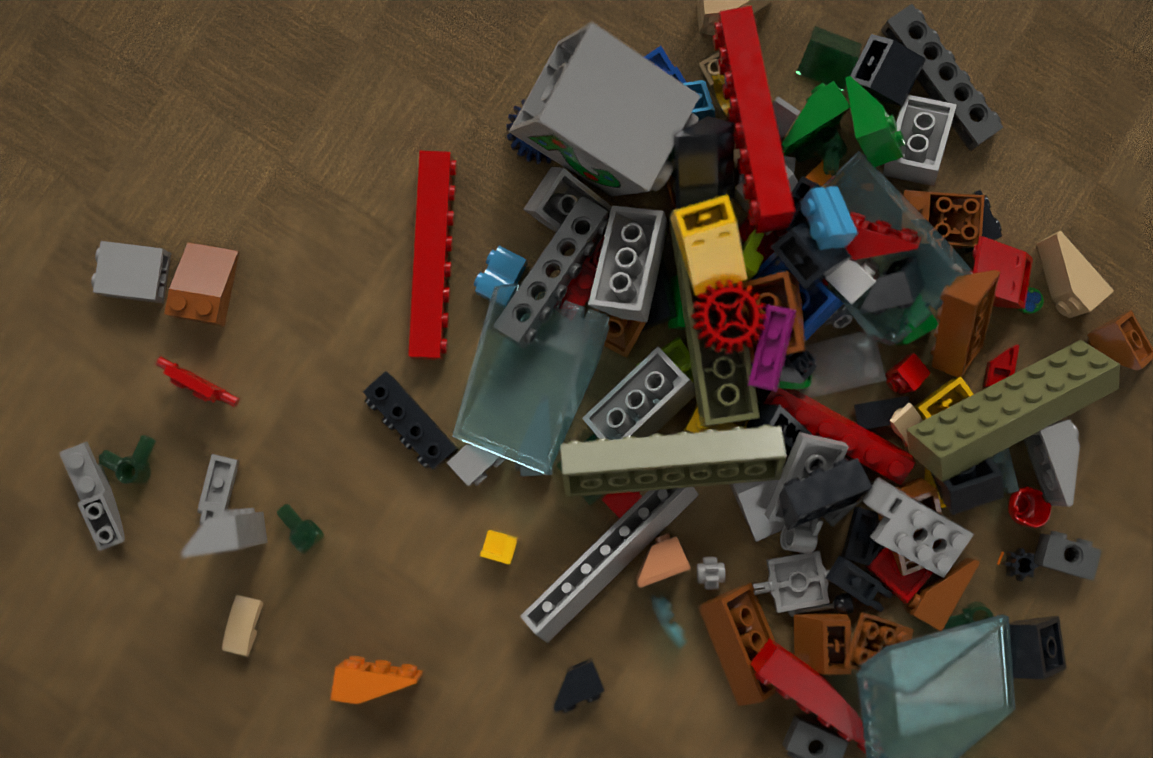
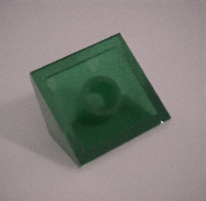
[796,26,862,91]

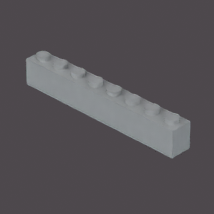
[520,487,699,643]

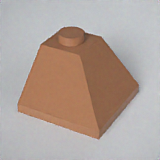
[635,533,690,588]

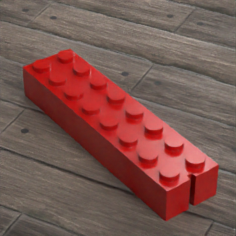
[712,5,795,234]

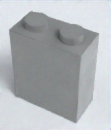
[91,241,171,304]

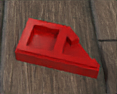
[983,345,1020,388]

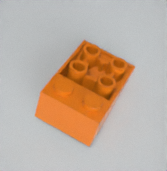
[330,656,423,704]

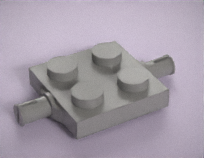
[753,550,830,613]

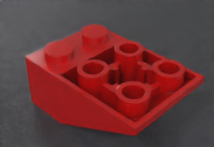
[845,212,922,260]
[969,236,1033,309]

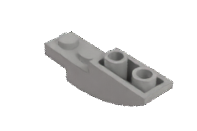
[59,441,125,551]

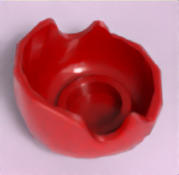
[1008,486,1052,528]

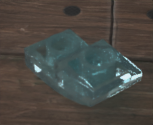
[650,594,687,649]

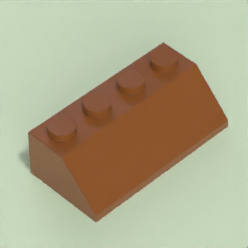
[931,270,1000,377]
[698,582,777,706]

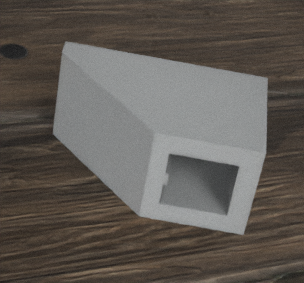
[447,445,508,486]

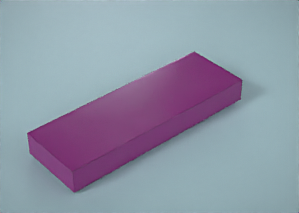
[748,305,796,392]

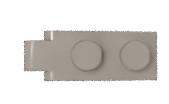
[197,454,240,525]

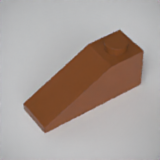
[907,558,980,632]

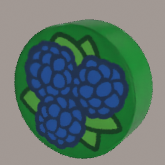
[1018,287,1044,314]

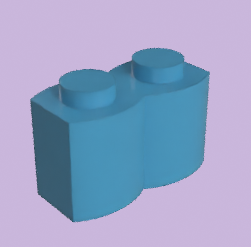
[474,245,528,308]

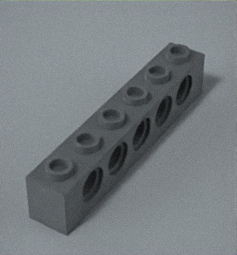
[881,4,1003,151]
[493,196,609,350]

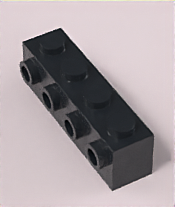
[362,371,458,470]

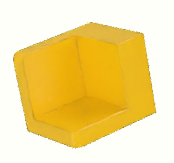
[479,530,518,565]

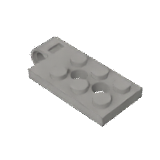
[765,432,849,554]
[862,478,974,578]

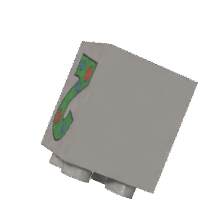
[509,22,700,197]

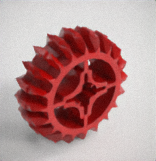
[691,279,767,354]

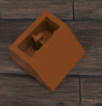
[793,614,852,675]

